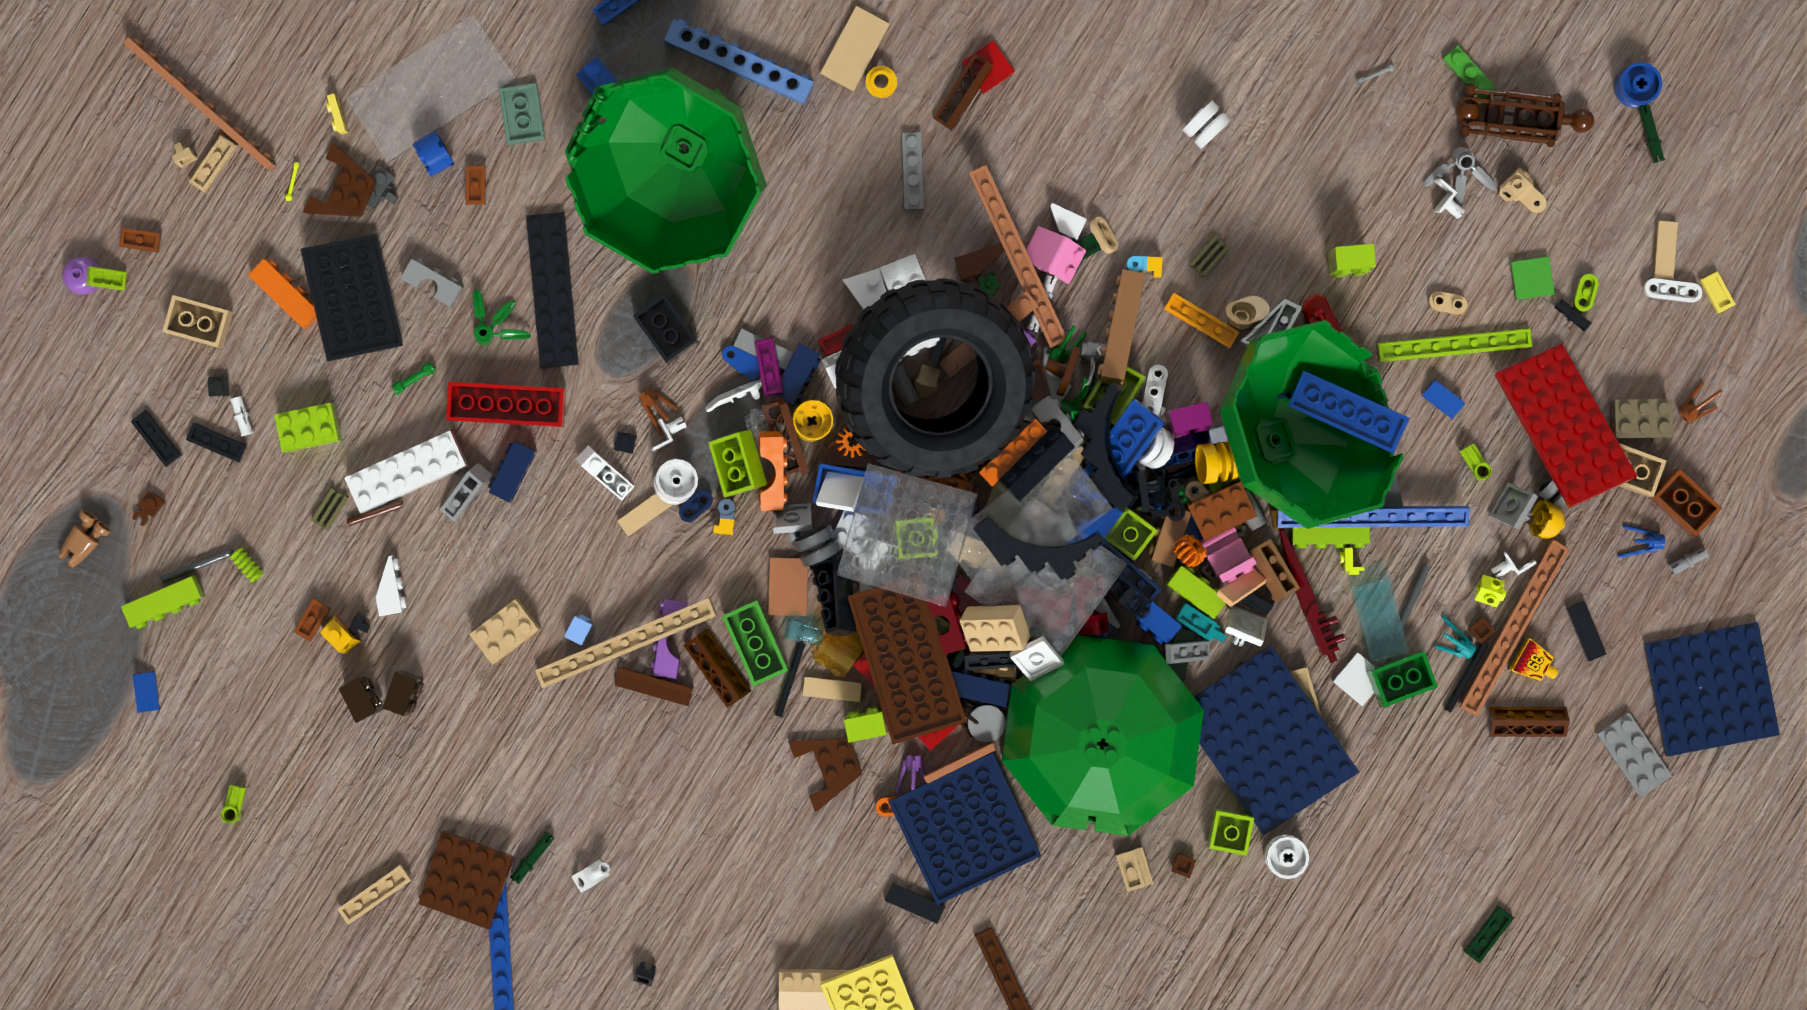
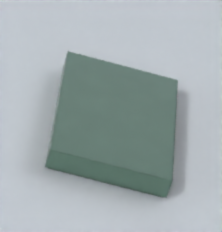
[499,82,546,146]

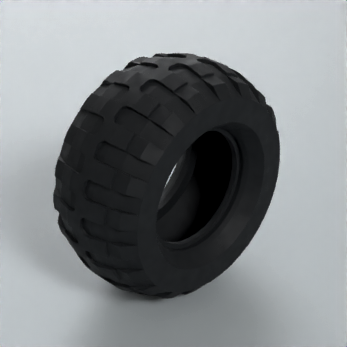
[835,278,1036,478]

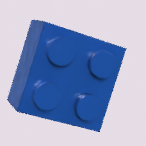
[1135,602,1182,644]

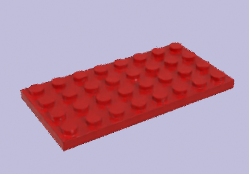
[1494,344,1637,508]

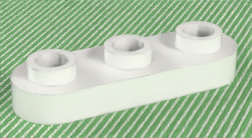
[1643,278,1702,303]
[1142,365,1168,417]

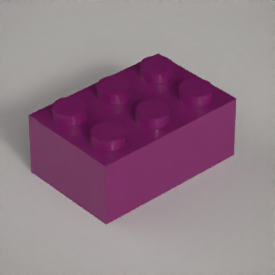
[1165,402,1213,438]

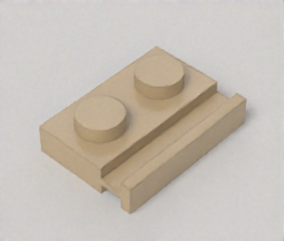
[1115,847,1154,892]

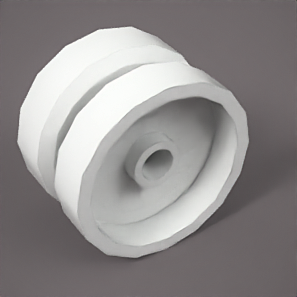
[1182,100,1231,149]
[1138,428,1174,469]
[653,459,698,505]
[1264,834,1309,879]

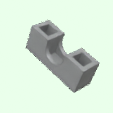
[400,258,464,308]
[1031,396,1085,458]

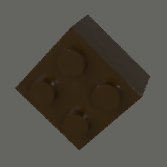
[382,670,424,716]
[338,676,383,723]

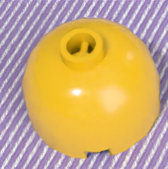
[1529,500,1565,539]

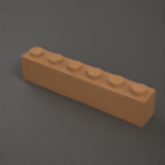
[1098,269,1145,385]

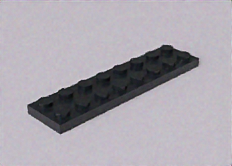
[526,212,579,369]

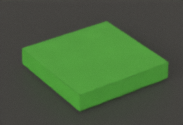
[1510,257,1555,300]

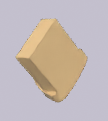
[914,364,940,398]

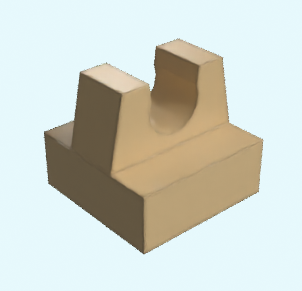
[172,142,197,168]

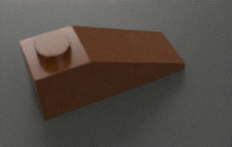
[954,243,1004,283]

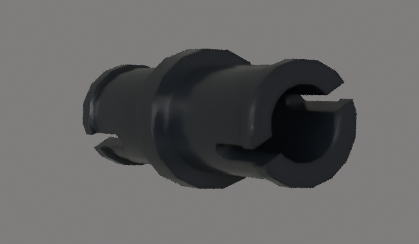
[1554,299,1592,332]

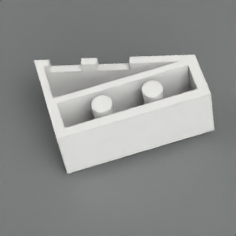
[843,268,886,310]
[1241,299,1302,347]

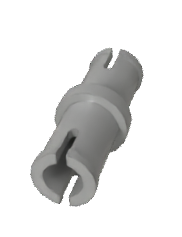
[1668,546,1709,576]

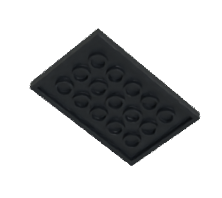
[300,234,403,362]

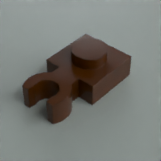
[132,491,166,526]

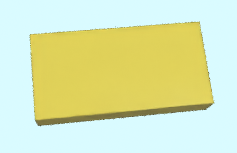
[1699,271,1736,314]

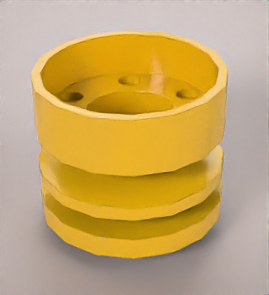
[791,400,833,442]
[1195,441,1238,484]

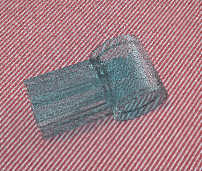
[784,619,824,646]

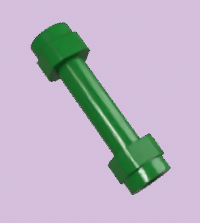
[391,361,437,395]

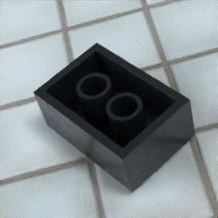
[633,293,699,364]

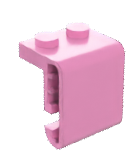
[1026,226,1086,284]
[1199,527,1257,584]

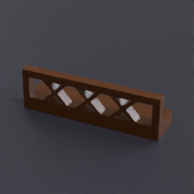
[933,53,994,131]
[761,398,809,475]
[684,628,751,708]
[615,667,694,706]
[1489,707,1570,737]

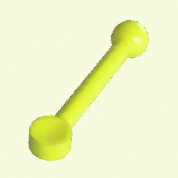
[285,162,300,201]

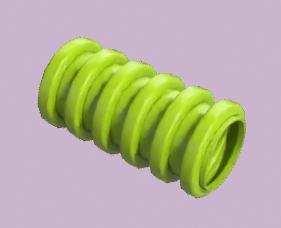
[229,548,264,583]

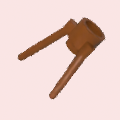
[1679,381,1723,423]
[639,388,678,436]

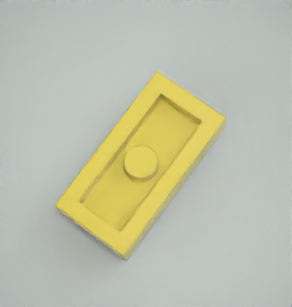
[326,94,349,135]

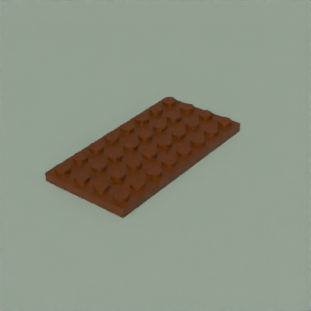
[847,574,966,745]

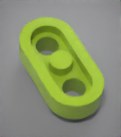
[1573,274,1599,312]

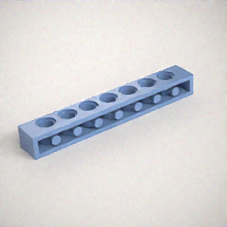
[664,19,814,105]

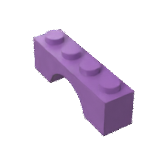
[651,599,689,679]

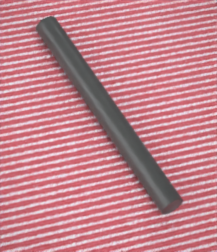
[160,548,234,583]
[1393,564,1431,637]

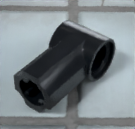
[1239,589,1275,615]

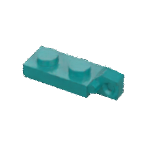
[1175,603,1227,643]

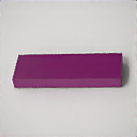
[754,337,784,398]

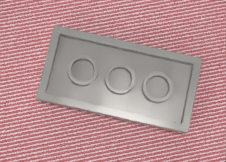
[1596,712,1672,798]

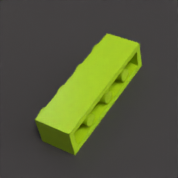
[1290,527,1370,548]
[121,576,205,630]

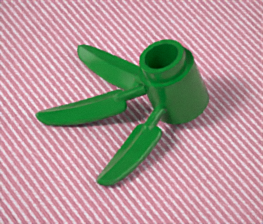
[473,289,531,346]
[1060,375,1094,425]

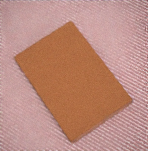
[768,558,808,616]

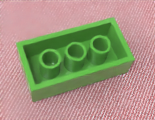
[722,600,789,686]

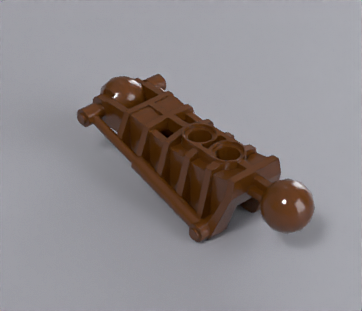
[1456,84,1595,147]

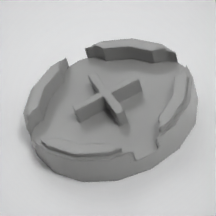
[968,704,1006,742]

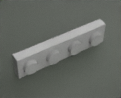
[902,132,924,210]

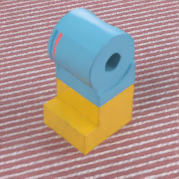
[1126,256,1163,278]

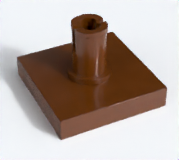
[1045,346,1081,396]

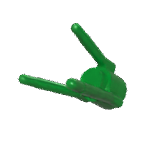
[1046,325,1087,363]

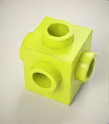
[1475,574,1506,607]

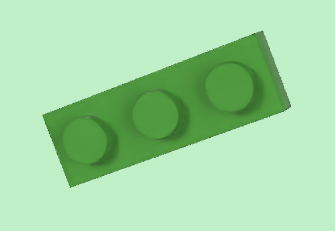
[1442,46,1496,98]

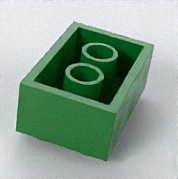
[1366,651,1438,707]

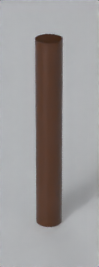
[347,500,404,526]

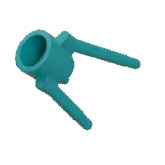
[1434,615,1476,659]

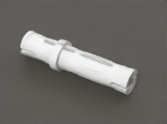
[1026,274,1058,333]

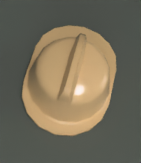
[1226,296,1270,329]

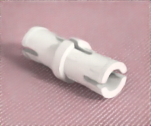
[230,396,253,436]

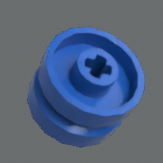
[1614,62,1662,108]

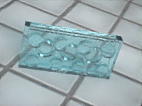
[1352,578,1409,662]

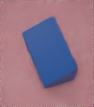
[1422,380,1466,419]
[133,672,160,713]

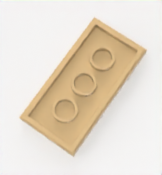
[820,6,890,92]

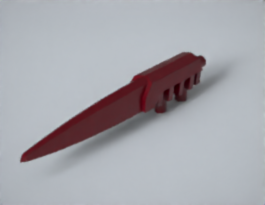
[1280,528,1346,663]

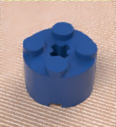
[413,131,455,177]

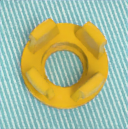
[865,66,897,98]

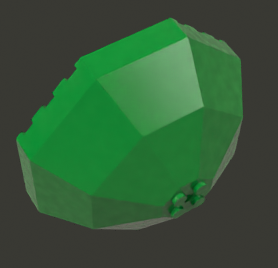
[565,67,767,274]
[1220,320,1404,529]
[1002,633,1204,836]

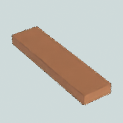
[922,742,995,783]

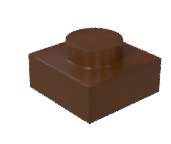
[1468,617,1495,644]
[1171,853,1196,878]

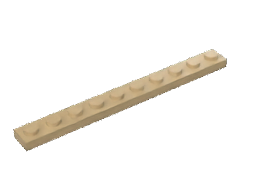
[535,598,717,688]

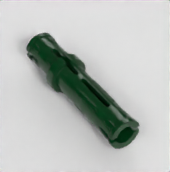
[1638,105,1665,163]
[510,831,555,884]

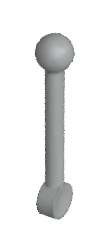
[1357,64,1395,84]

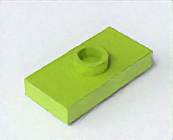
[86,266,127,291]

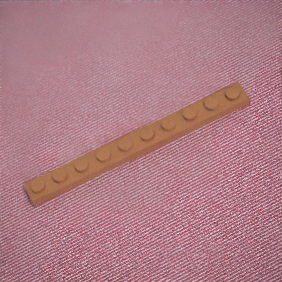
[123,37,276,172]
[968,165,1066,348]
[1459,540,1570,717]

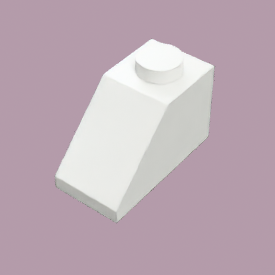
[1049,203,1087,242]

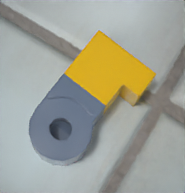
[713,499,736,535]

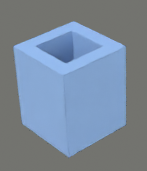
[564,614,593,645]

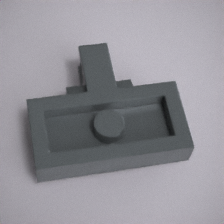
[367,166,399,209]

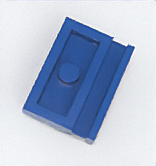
[576,57,617,94]

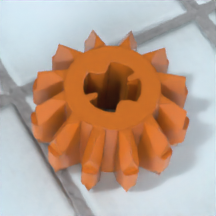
[836,427,866,458]
[1174,534,1207,568]

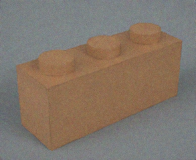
[1148,508,1191,567]
[1248,539,1300,602]

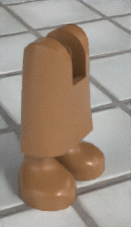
[58,509,111,568]

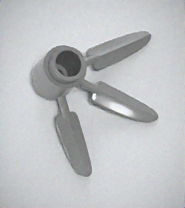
[1424,147,1496,206]
[1080,342,1106,397]

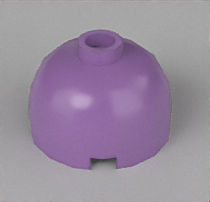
[62,257,101,295]

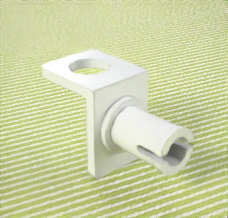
[1434,179,1465,219]
[651,417,686,452]
[1491,551,1536,579]
[572,860,610,892]

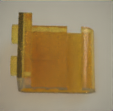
[812,626,863,678]

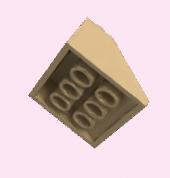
[779,969,851,1010]

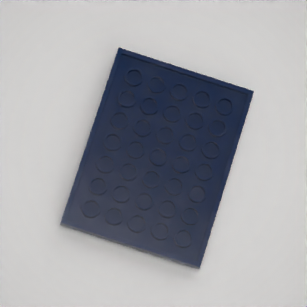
[1194,645,1359,836]

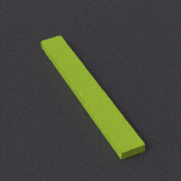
[1377,328,1532,362]

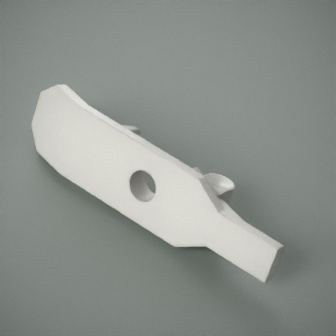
[705,379,762,412]

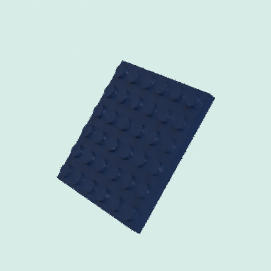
[1643,622,1780,757]
[888,752,1041,905]

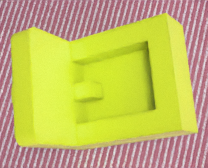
[1339,548,1364,575]

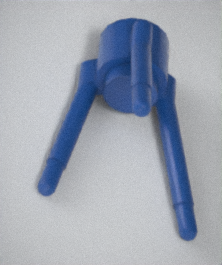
[1617,525,1665,558]

